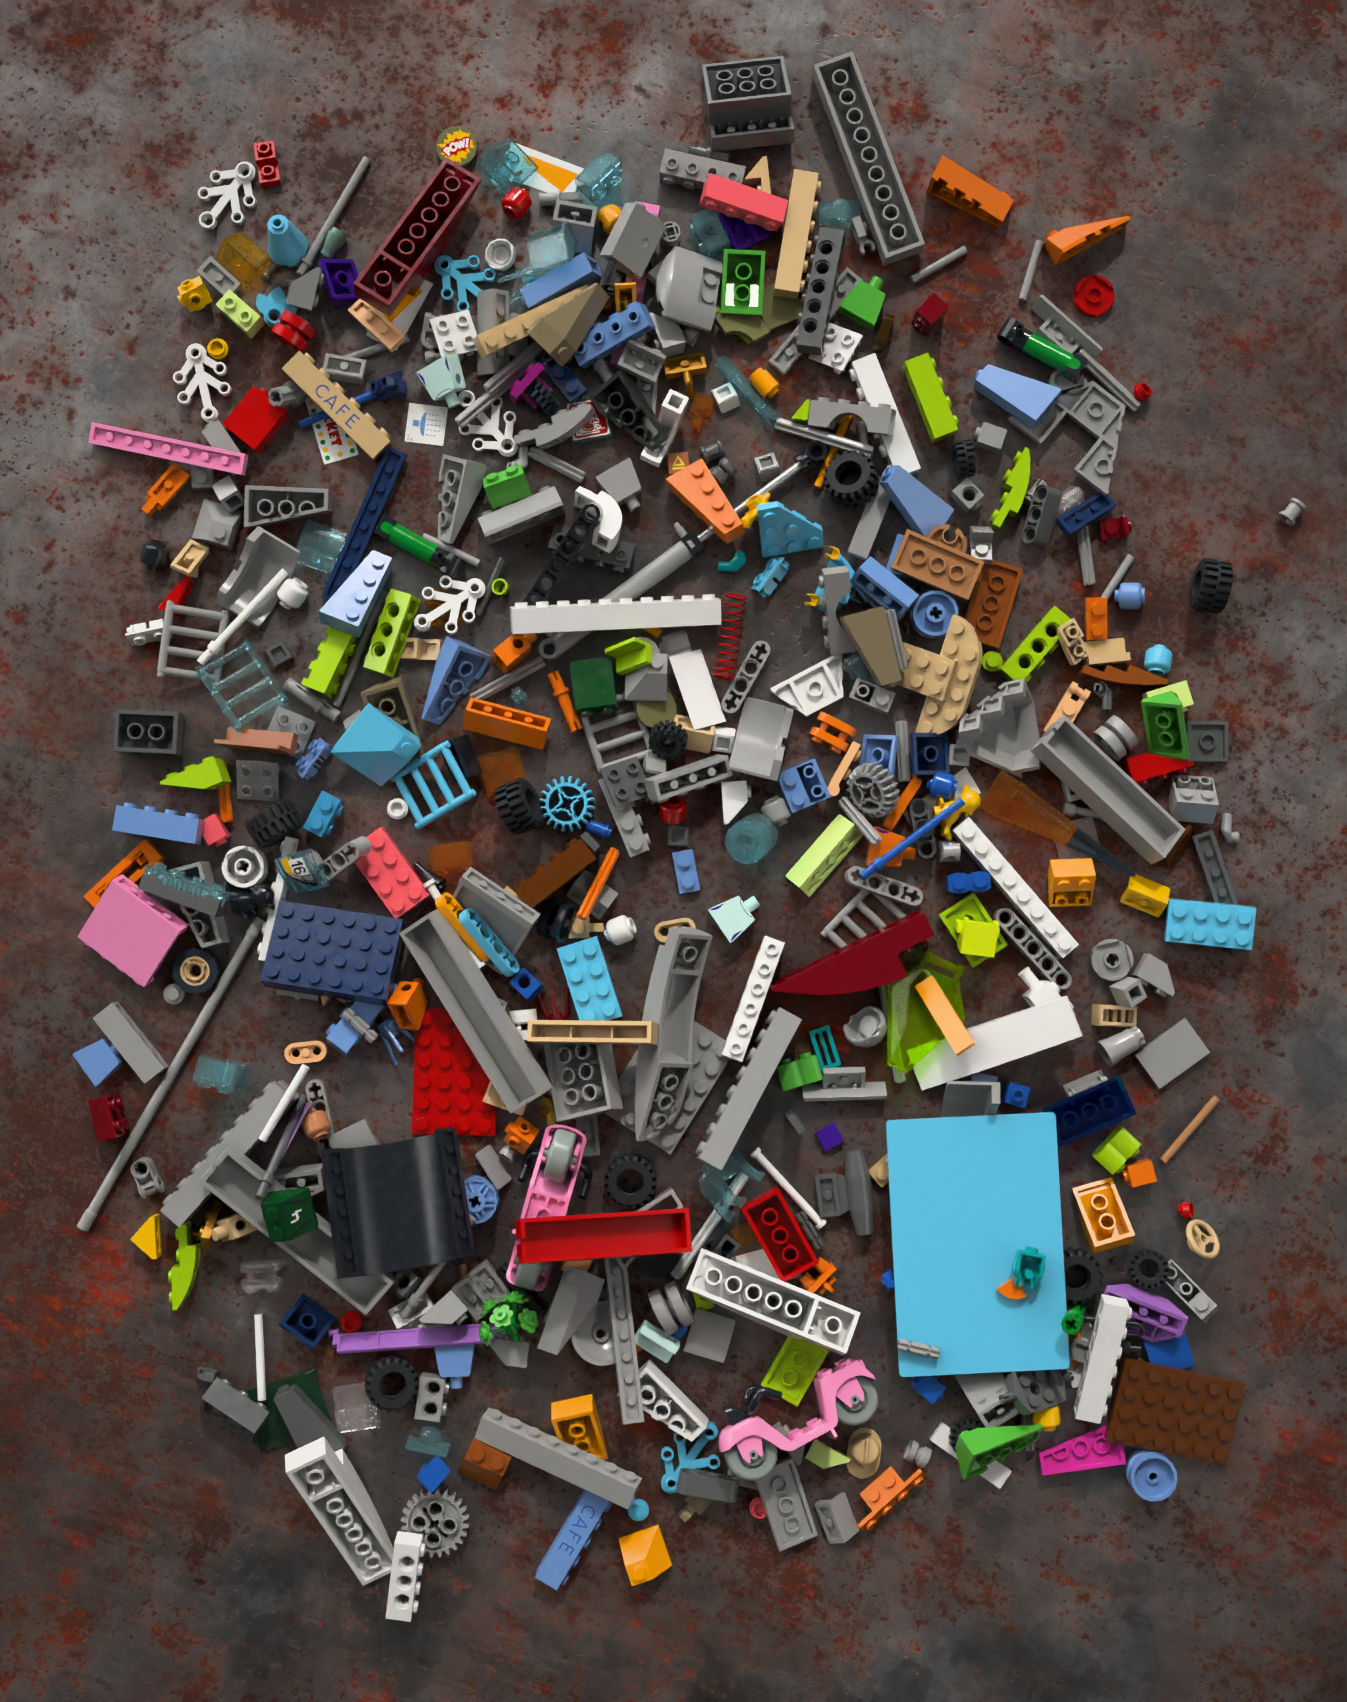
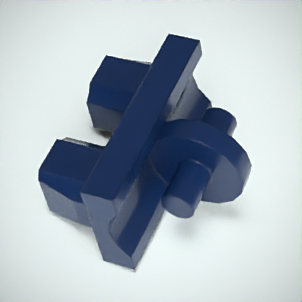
[370,371,407,402]

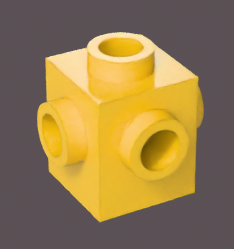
[177,276,213,313]

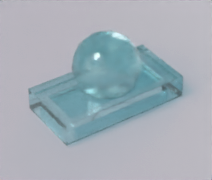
[817,198,860,225]
[405,1426,450,1457]

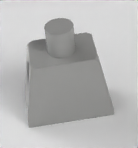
[595,457,642,512]

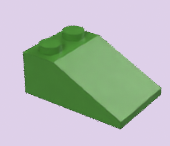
[721,249,766,316]

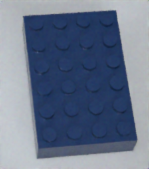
[260,900,406,1007]

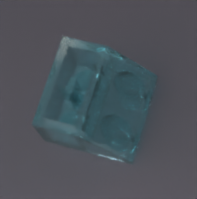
[575,150,622,203]
[527,221,578,275]

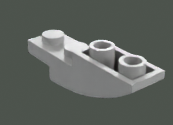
[513,403,595,450]

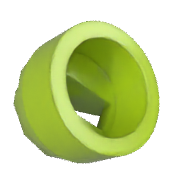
[491,578,509,596]

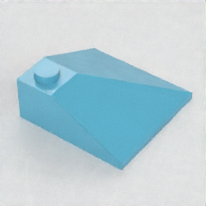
[330,703,421,786]

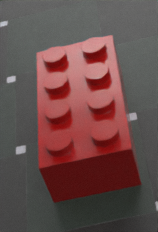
[740,1185,819,1282]

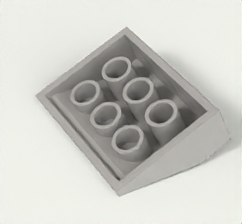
[543,1044,623,1122]

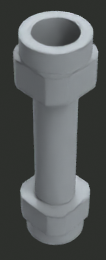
[1062,802,1105,822]

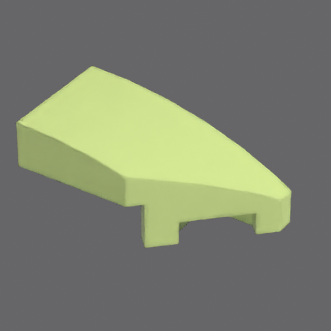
[805,1439,852,1469]

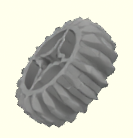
[846,762,900,818]

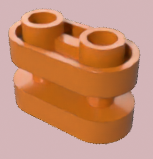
[809,712,857,755]

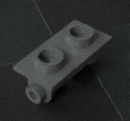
[599,261,624,297]

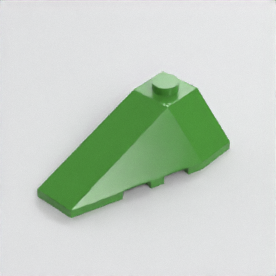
[955,1424,1043,1480]

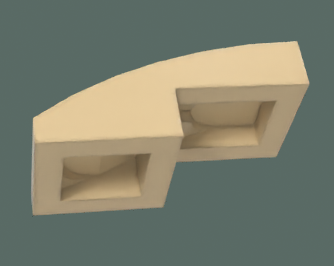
[400,638,444,661]

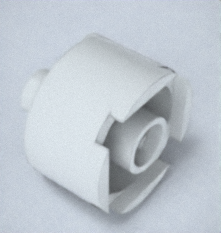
[222,846,269,888]

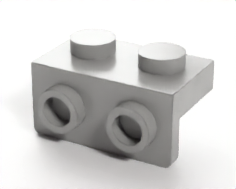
[616,338,667,385]

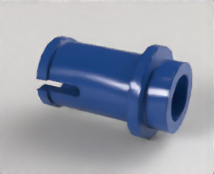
[585,819,613,840]

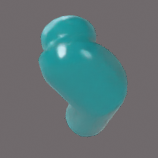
[718,551,747,572]

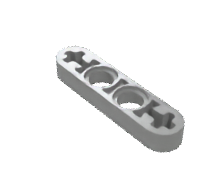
[721,641,770,714]
[845,866,923,907]
[306,1079,336,1158]

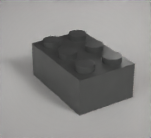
[113,709,184,756]

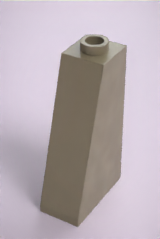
[839,606,902,688]

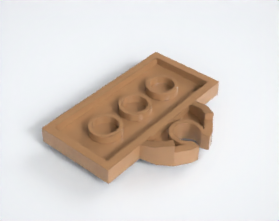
[890,524,985,601]

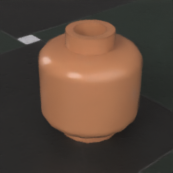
[301,1108,331,1141]

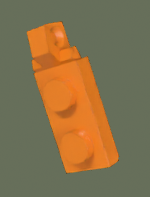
[141,462,191,517]

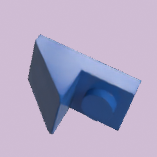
[417,1456,451,1493]

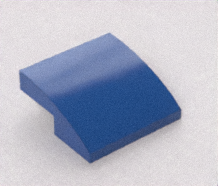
[1141,1330,1195,1369]

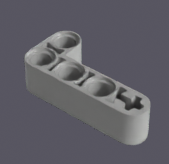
[294,836,372,890]

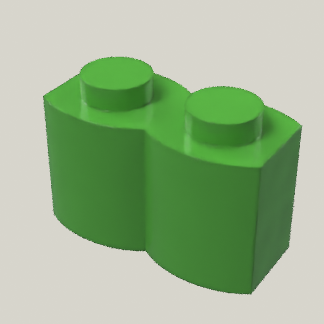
[776,1052,823,1091]

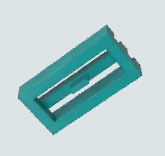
[808,1025,841,1071]

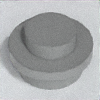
[163,983,185,1004]

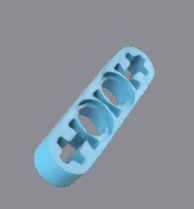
[459,907,520,977]

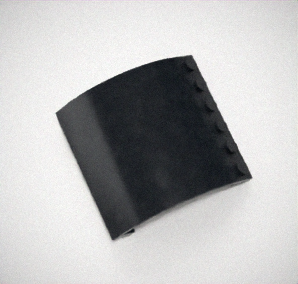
[321,1127,475,1279]

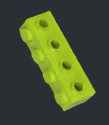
[903,353,959,443]

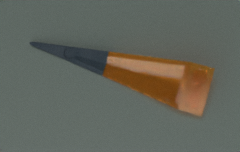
[980,770,1136,877]

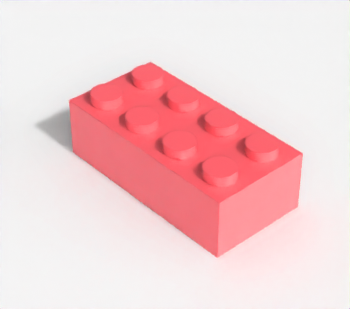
[355,827,431,919]

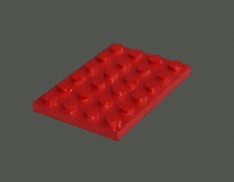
[412,1008,497,1136]

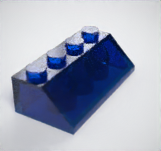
[1042,1075,1137,1148]

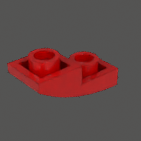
[254,140,282,188]

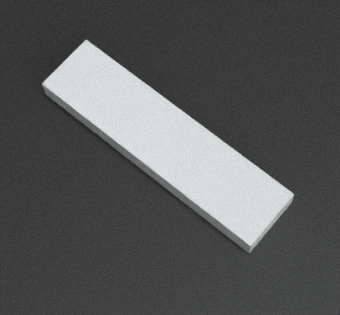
[930,1421,1012,1489]

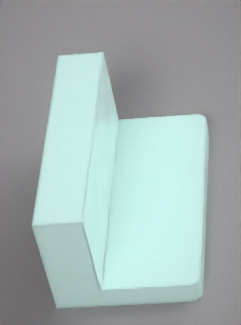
[635,1319,681,1363]

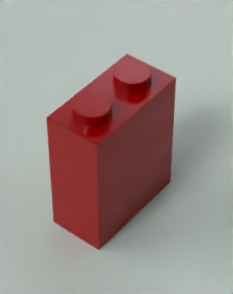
[222,386,290,455]

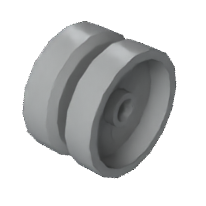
[648,1280,695,1336]

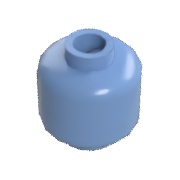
[1114,582,1145,609]

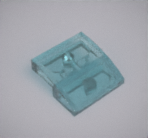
[296,520,347,575]

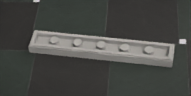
[768,267,863,376]

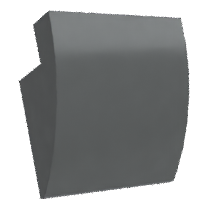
[702,56,794,152]

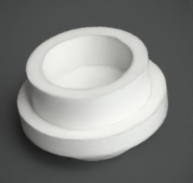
[387,798,408,819]

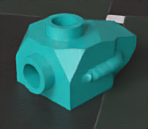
[1012,1246,1046,1290]

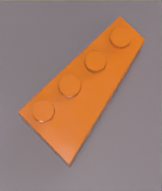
[926,155,1014,229]
[666,458,745,544]

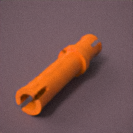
[547,670,583,733]

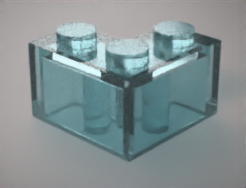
[192,1055,249,1094]

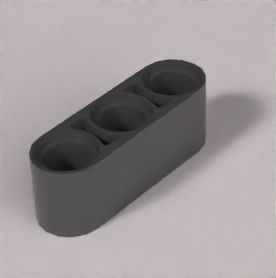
[1022,484,1061,548]
[907,799,936,859]
[676,1468,740,1503]

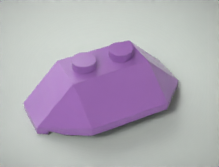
[1103,1284,1188,1343]

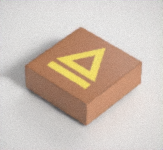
[667,452,689,475]

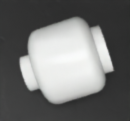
[277,577,309,609]
[604,915,637,945]

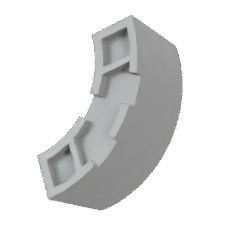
[216,526,300,627]
[728,697,794,781]
[941,1081,1000,1117]

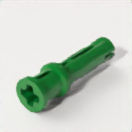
[1061,1302,1088,1334]

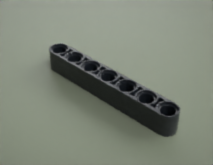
[523,502,602,606]

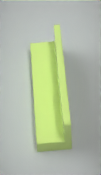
[786,814,863,897]

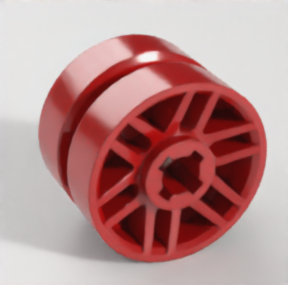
[270,309,317,354]

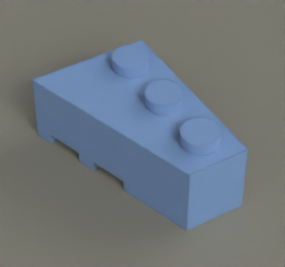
[850,556,919,623]

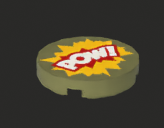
[436,126,478,168]

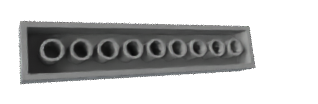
[812,51,925,266]

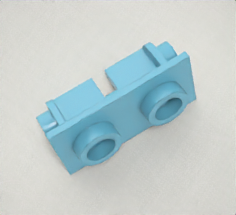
[751,556,790,598]

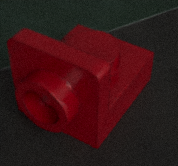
[1097,515,1132,542]

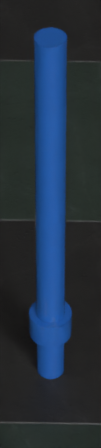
[859,798,965,880]

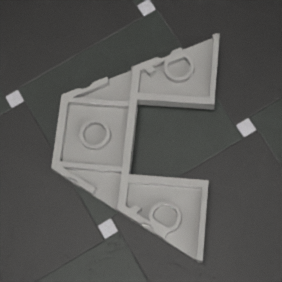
[1008,381,1126,497]

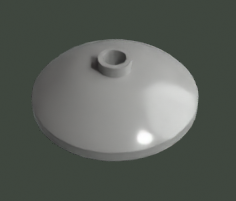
[571,1301,615,1366]

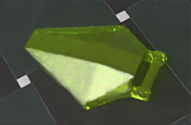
[887,950,966,1073]

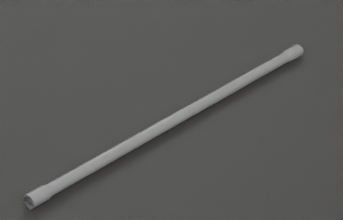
[77,916,266,1231]

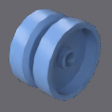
[909,590,958,640]
[1124,1448,1177,1502]

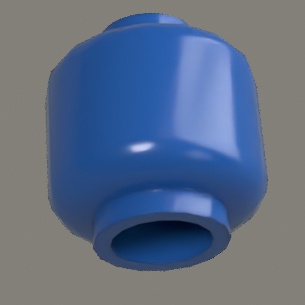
[926,772,958,801]

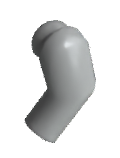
[506,446,528,470]

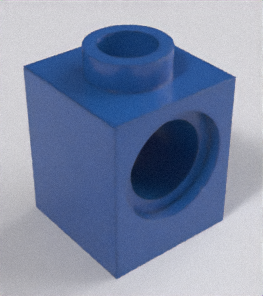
[509,967,545,1001]
[1001,1080,1030,1108]
[911,1376,946,1404]

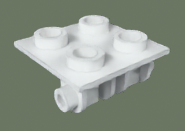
[429,310,477,358]
[808,323,863,375]

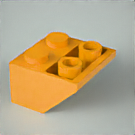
[1048,858,1096,907]

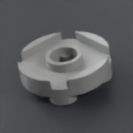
[1090,939,1134,981]

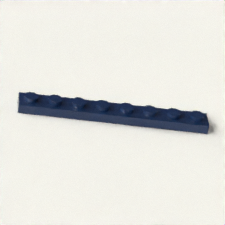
[321,446,407,601]

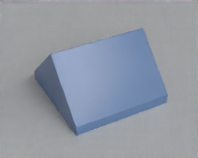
[860,734,899,775]

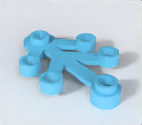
[434,255,496,312]
[661,1421,720,1494]

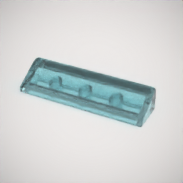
[715,356,781,426]

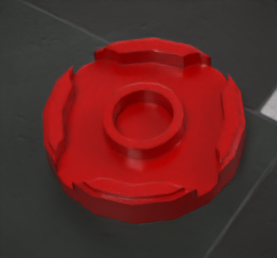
[1073,275,1115,317]

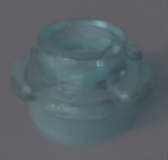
[510,686,529,705]

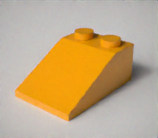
[1072,1177,1135,1255]
[551,1394,608,1460]

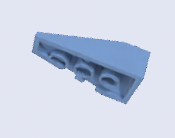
[421,636,491,725]

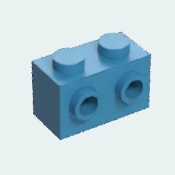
[303,790,345,838]

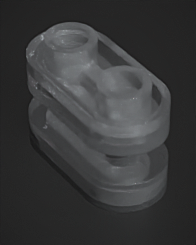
[240,1260,283,1293]

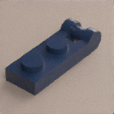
[536,354,588,405]

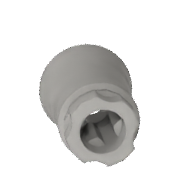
[1096,1026,1146,1067]

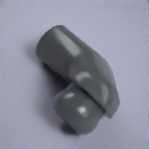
[1093,681,1113,710]

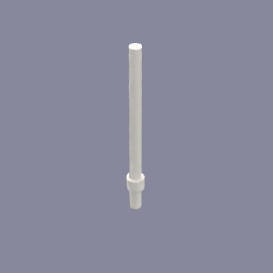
[197,568,288,666]

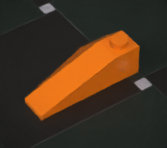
[1043,216,1131,266]

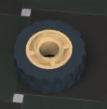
[172,947,222,994]

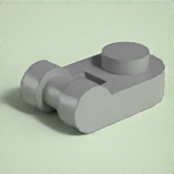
[421,312,444,350]
[1049,371,1088,392]

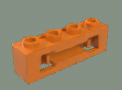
[84,839,167,908]

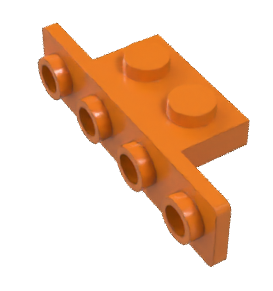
[857,1466,927,1531]

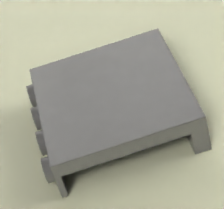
[452,867,540,975]

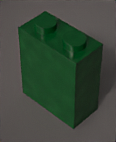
[569,656,618,717]

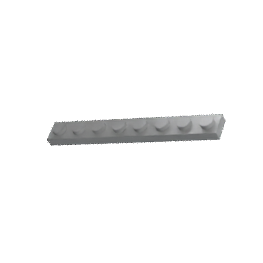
[604,1258,645,1425]

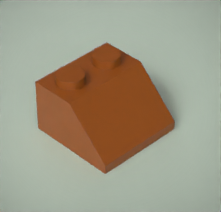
[458,1433,512,1490]

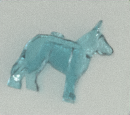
[699,1124,766,1223]

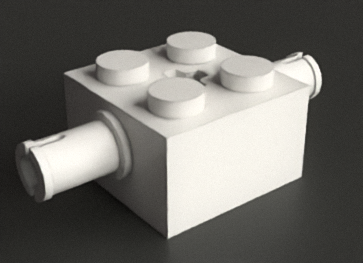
[1018,967,1075,1040]

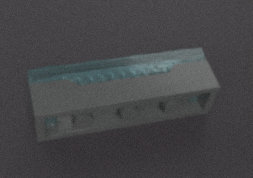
[138,862,231,917]

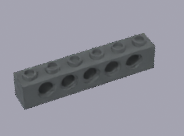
[793,227,846,356]

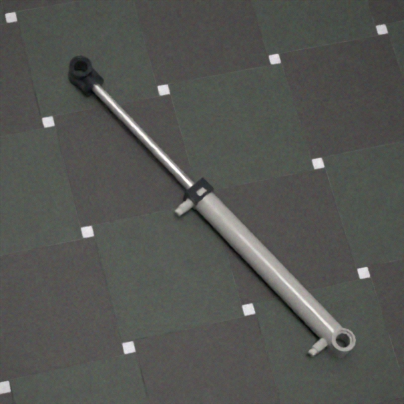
[539,440,827,662]

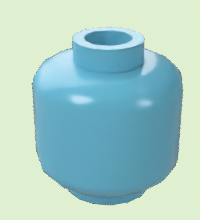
[1144,644,1173,677]

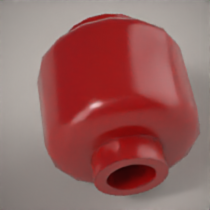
[501,187,532,220]
[659,795,687,825]

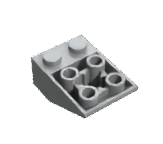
[954,1372,1019,1427]

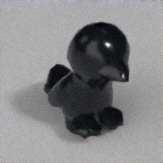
[222,880,275,920]

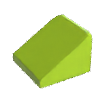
[791,399,811,425]

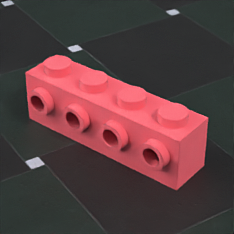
[699,173,788,232]

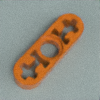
[882,775,923,831]

